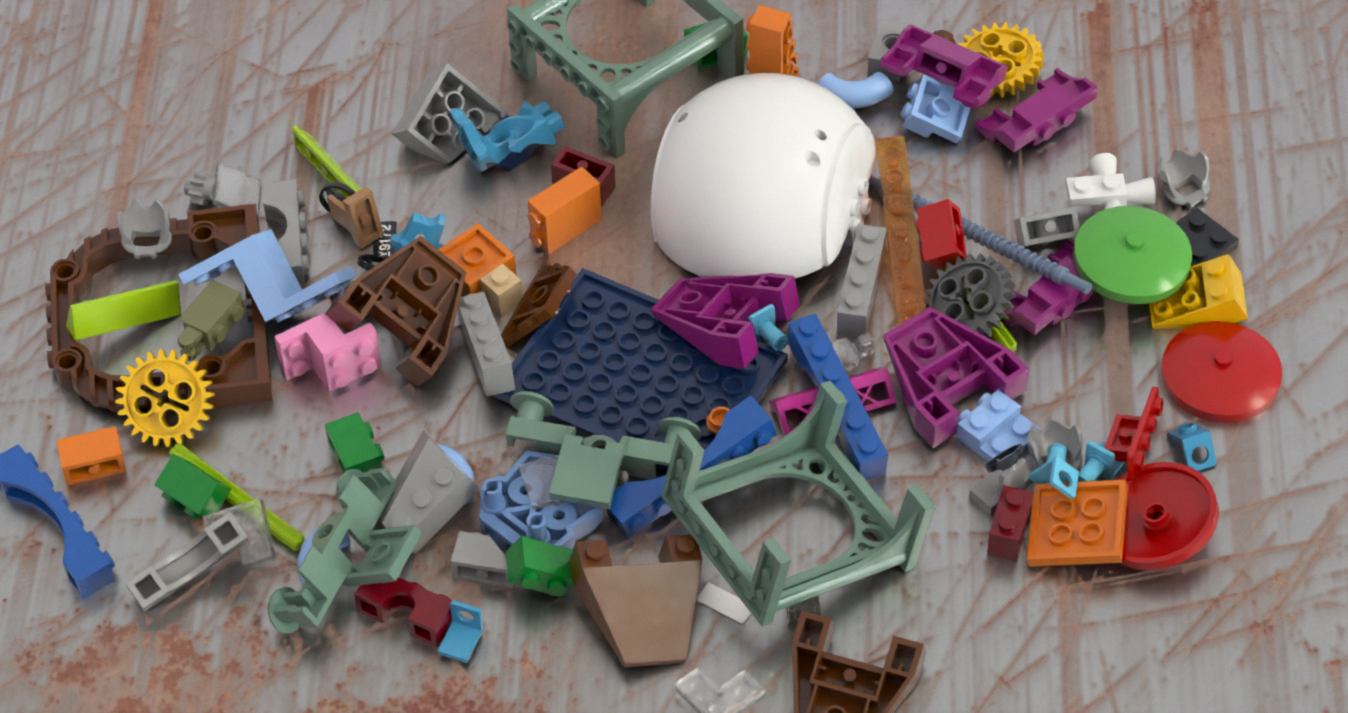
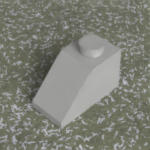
[451,531,514,588]

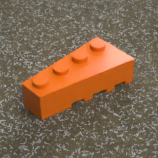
[746,5,800,77]

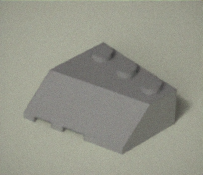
[392,63,509,164]
[379,430,480,554]

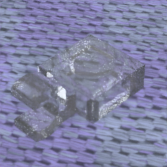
[831,333,875,370]

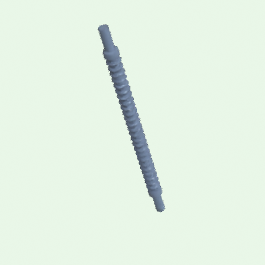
[869,175,1092,294]

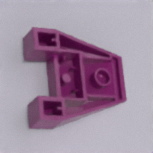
[651,273,800,369]
[883,307,1029,448]

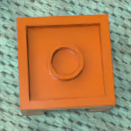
[438,223,517,297]

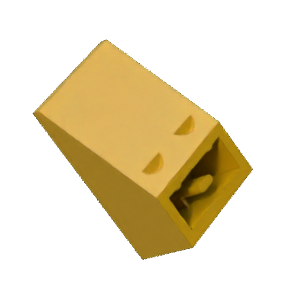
[1149,254,1248,329]

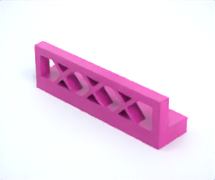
[769,367,897,436]

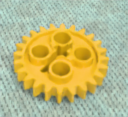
[957,22,1044,98]
[115,349,215,447]

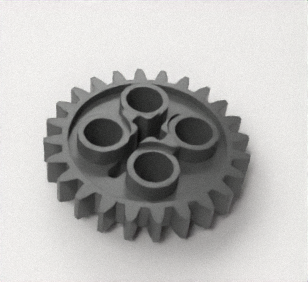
[922,253,1016,337]

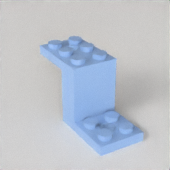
[178,229,358,323]

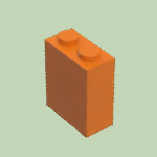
[527,166,602,255]

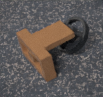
[319,182,384,249]

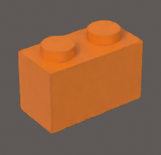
[56,426,127,486]

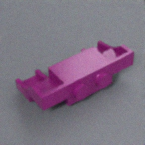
[879,24,1008,109]
[975,68,1097,152]
[1000,239,1093,335]

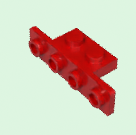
[1104,386,1164,480]

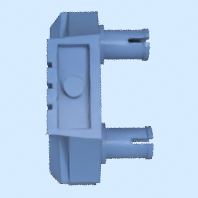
[479,450,604,554]

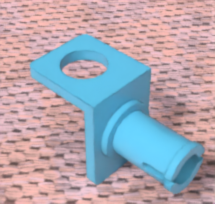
[749,304,789,351]
[1078,441,1124,482]
[1029,443,1079,499]

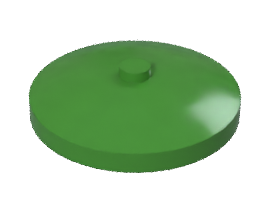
[1073,206,1192,304]

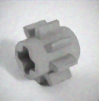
[184,170,219,206]

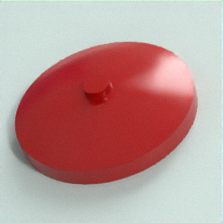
[1161,321,1282,423]
[1116,462,1219,570]

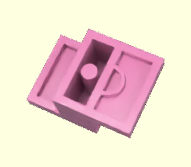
[274,312,381,392]

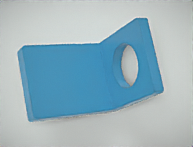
[1167,422,1217,471]
[438,600,484,663]

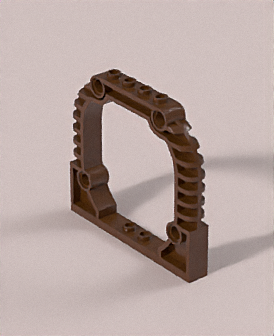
[45,203,273,412]

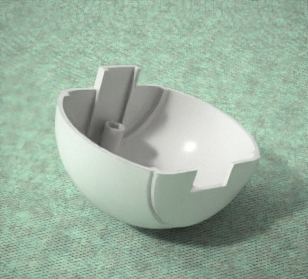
[651,73,877,278]

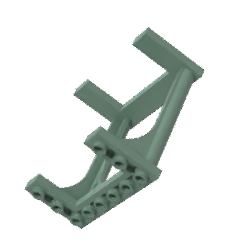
[507,0,744,158]
[661,381,936,627]

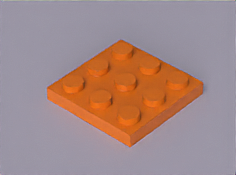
[1027,479,1128,567]

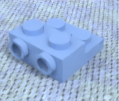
[900,74,970,144]
[956,389,1042,462]

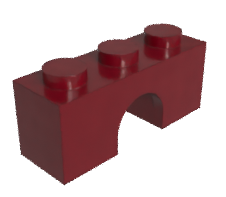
[354,577,452,647]

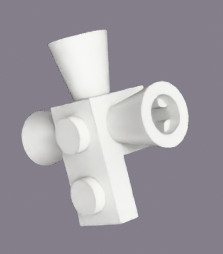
[1065,153,1156,214]

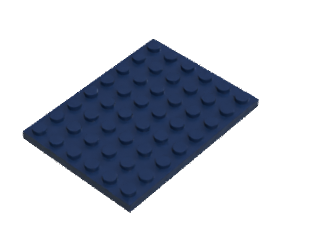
[493,268,788,472]

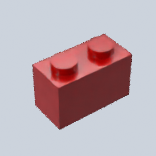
[915,199,967,270]

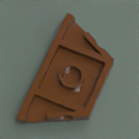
[501,260,577,348]

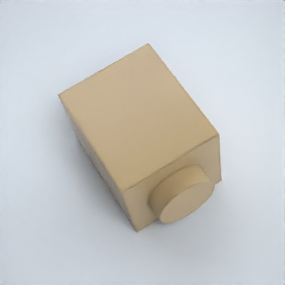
[480,264,523,317]

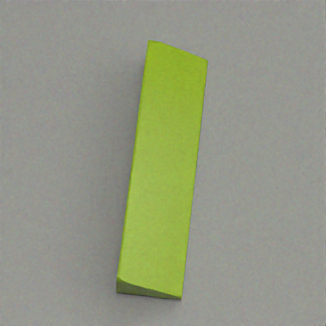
[292,125,362,198]
[66,280,181,340]

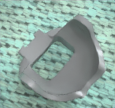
[1157,148,1210,209]
[117,198,172,259]
[1027,418,1083,471]

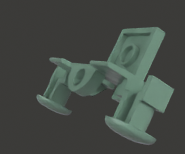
[505,391,701,509]
[268,468,422,634]

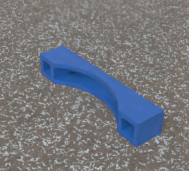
[788,313,888,480]
[606,395,777,539]
[0,444,115,599]

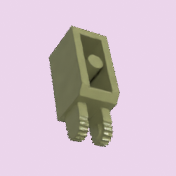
[178,280,245,361]

